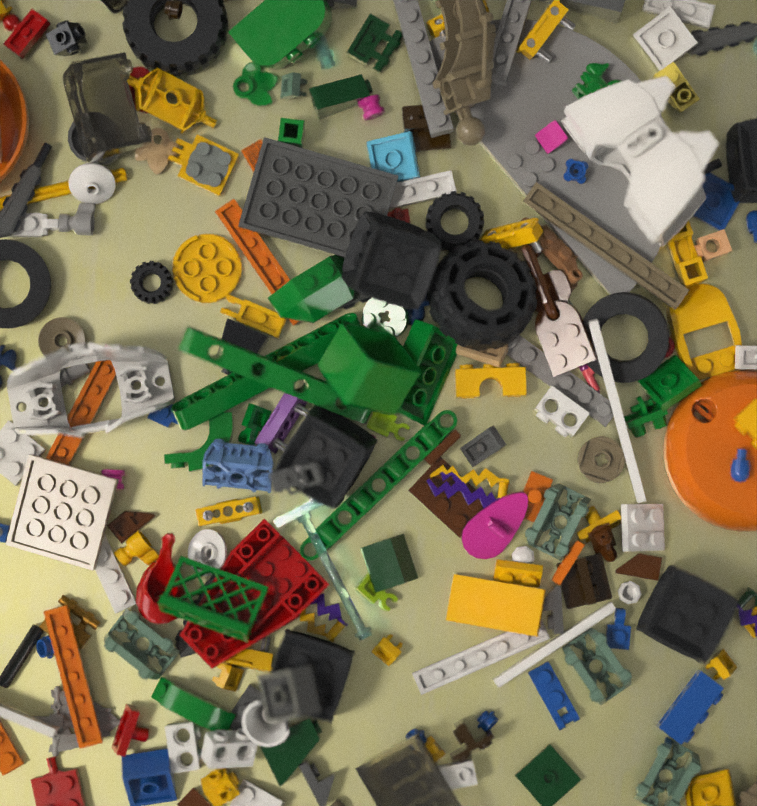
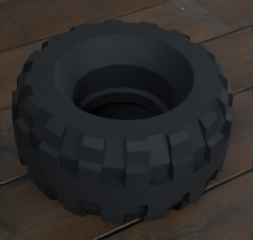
[427,240,538,351]

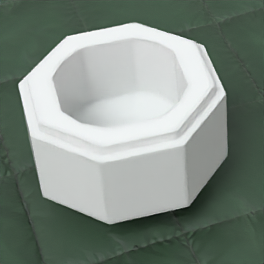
[512,546,535,564]
[617,581,642,604]

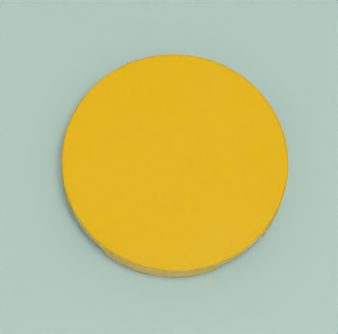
[172,234,242,303]

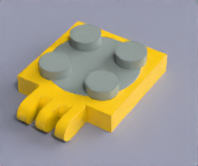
[168,134,239,196]

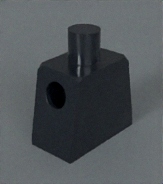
[218,318,269,375]

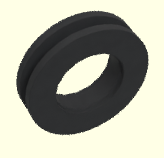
[0,239,51,328]
[583,292,669,383]

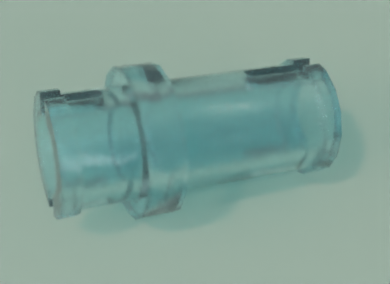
[315,34,335,69]

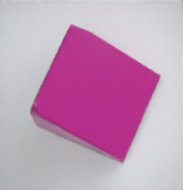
[534,120,568,155]

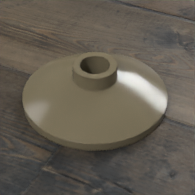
[38,317,85,356]

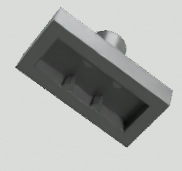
[230,684,262,730]

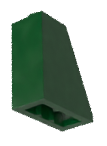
[309,74,373,120]
[259,717,322,787]

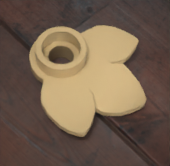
[135,128,180,175]

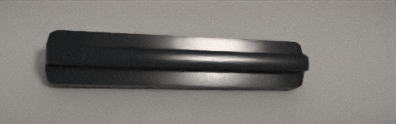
[0,624,44,688]

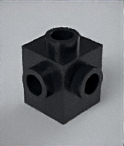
[46,20,88,56]

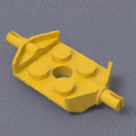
[122,68,217,134]

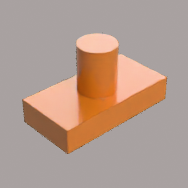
[523,471,553,523]

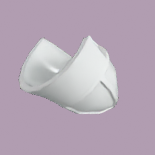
[242,700,289,747]

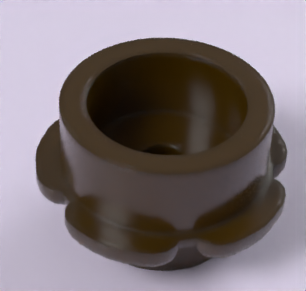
[164,0,183,20]

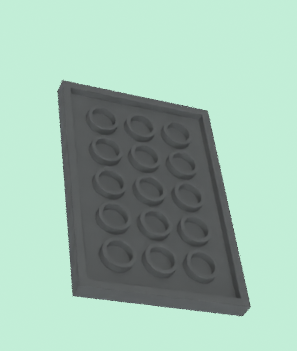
[238,137,398,258]

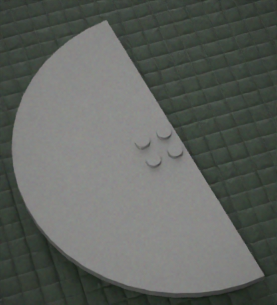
[429,19,664,295]

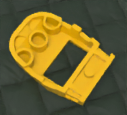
[666,284,742,380]

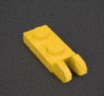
[220,294,287,339]

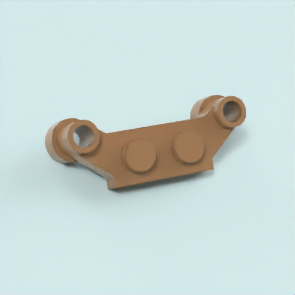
[521,217,583,291]

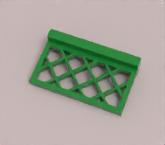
[158,556,268,643]

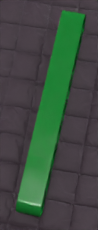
[171,313,361,430]

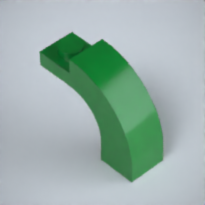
[164,412,234,472]
[151,676,236,731]

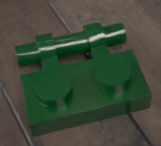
[347,13,403,74]

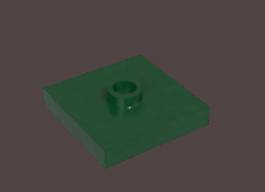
[515,744,581,806]

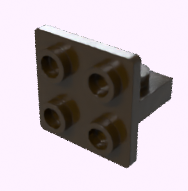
[402,105,451,152]
[556,553,612,609]
[450,719,495,763]

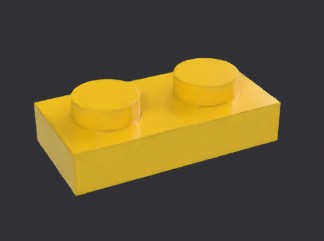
[493,559,543,587]

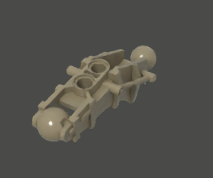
[432,0,496,146]

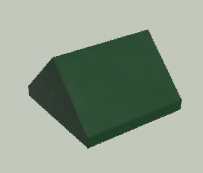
[360,534,418,593]

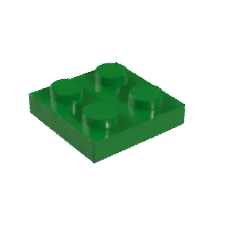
[637,355,702,412]

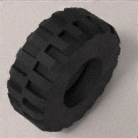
[122,0,228,77]

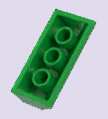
[396,319,458,426]

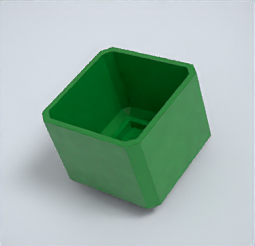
[318,322,422,415]

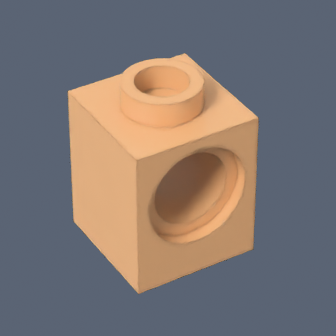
[694,229,732,263]

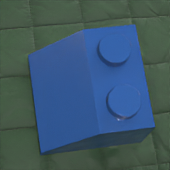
[122,749,177,806]

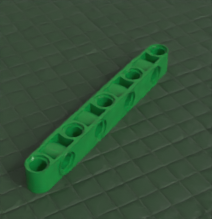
[178,326,372,424]
[300,410,457,560]

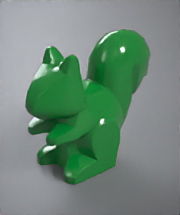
[572,63,622,100]

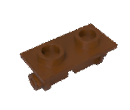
[588,522,617,562]

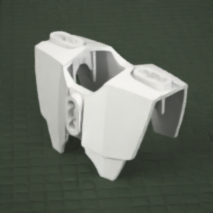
[561,76,718,247]
[7,342,175,438]

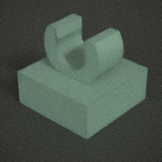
[280,72,308,100]

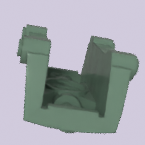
[525,483,591,561]
[104,608,180,680]
[562,628,632,705]
[634,737,701,806]

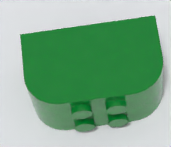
[228,0,332,70]

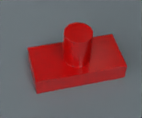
[111,704,149,757]

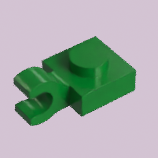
[238,403,272,446]

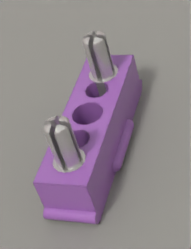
[255,393,309,454]

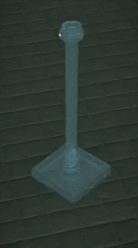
[273,499,372,641]

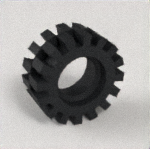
[130,261,173,304]

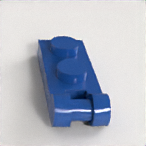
[527,661,580,731]

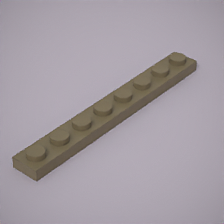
[523,182,689,310]

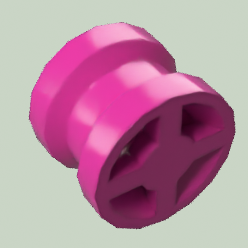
[358,94,385,121]
[101,470,125,489]

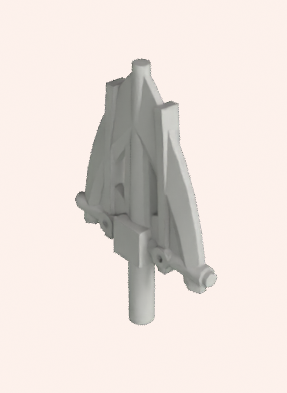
[33,686,121,756]

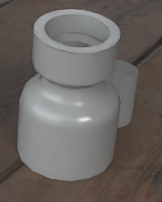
[58,203,95,236]

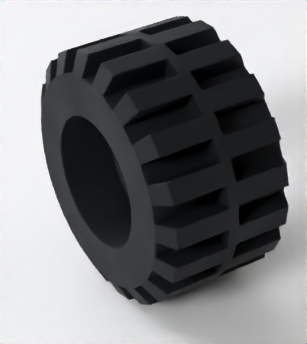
[425,191,484,252]

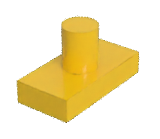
[576,506,622,545]

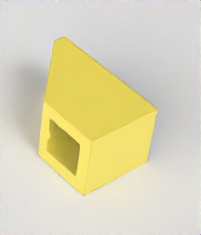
[652,62,700,113]

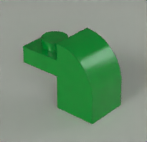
[278,118,305,148]

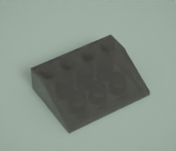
[355,733,461,806]

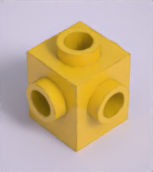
[200,768,240,806]

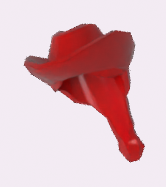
[136,533,186,624]

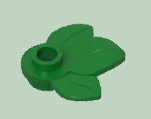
[233,62,278,106]

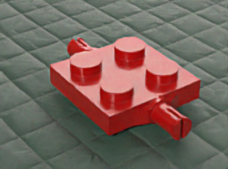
[30,756,86,806]

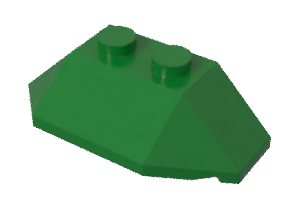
[268,255,354,323]

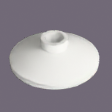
[69,163,115,204]
[188,529,227,576]

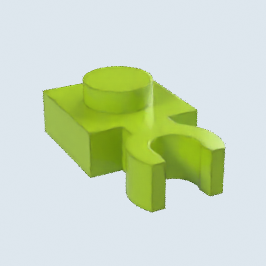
[366,412,410,441]
[355,573,398,612]

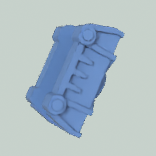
[202,439,273,493]

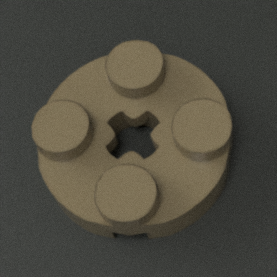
[577,436,625,483]

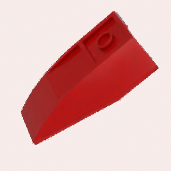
[180,519,329,669]

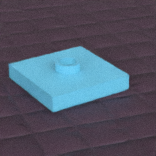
[366,131,420,183]

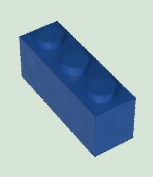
[656,670,724,745]

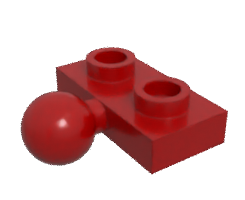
[2,9,51,59]

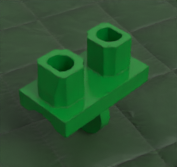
[624,396,668,438]

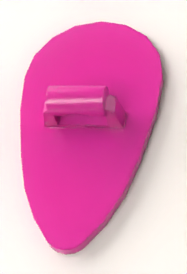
[461,492,528,559]

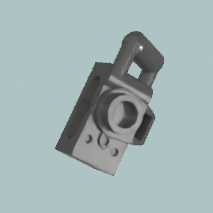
[269,462,324,495]

